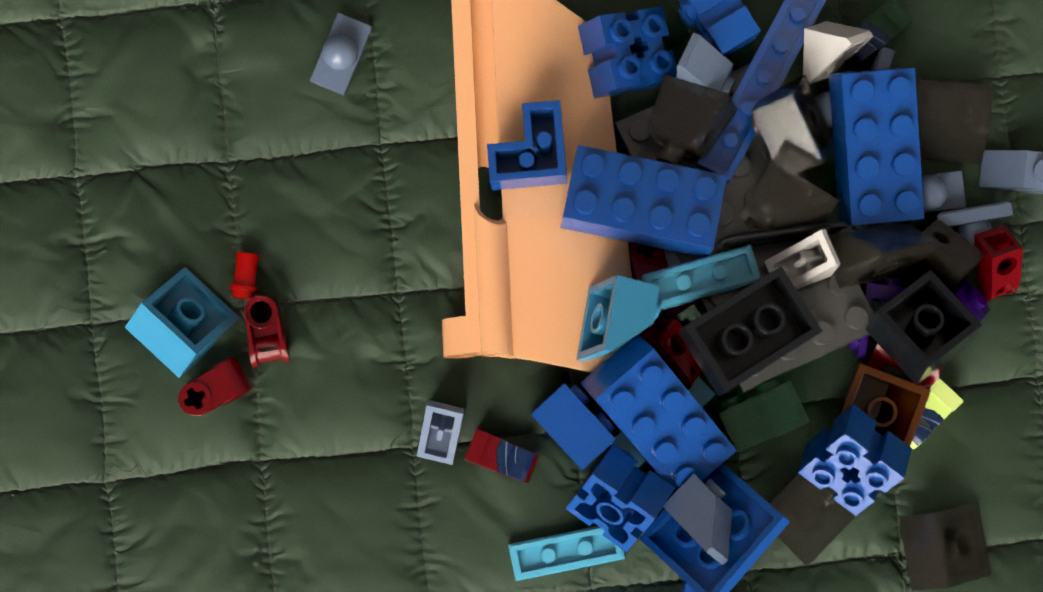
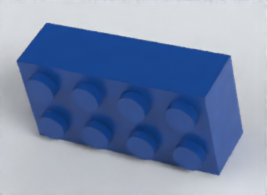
[829,67,924,226]
[560,145,727,257]
[580,334,737,493]

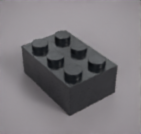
[677,266,823,396]

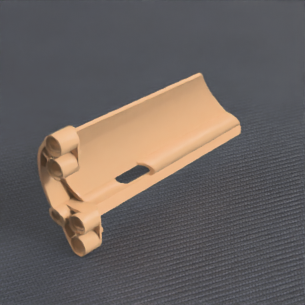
[442,0,632,373]

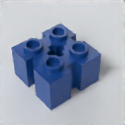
[677,0,761,58]
[578,7,677,99]
[797,404,912,516]
[566,444,675,552]

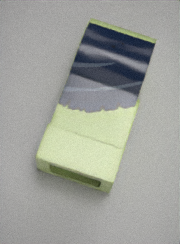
[910,378,964,450]

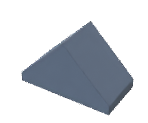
[417,400,466,465]

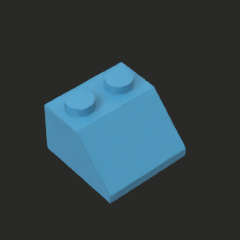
[125,267,239,378]
[576,275,661,362]

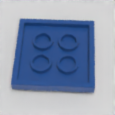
[639,463,790,592]

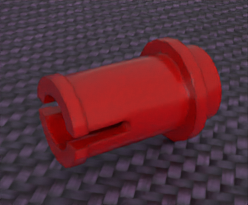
[229,252,260,300]

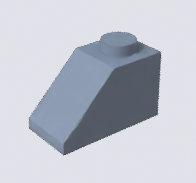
[675,33,736,109]
[978,150,1043,194]
[663,473,732,565]

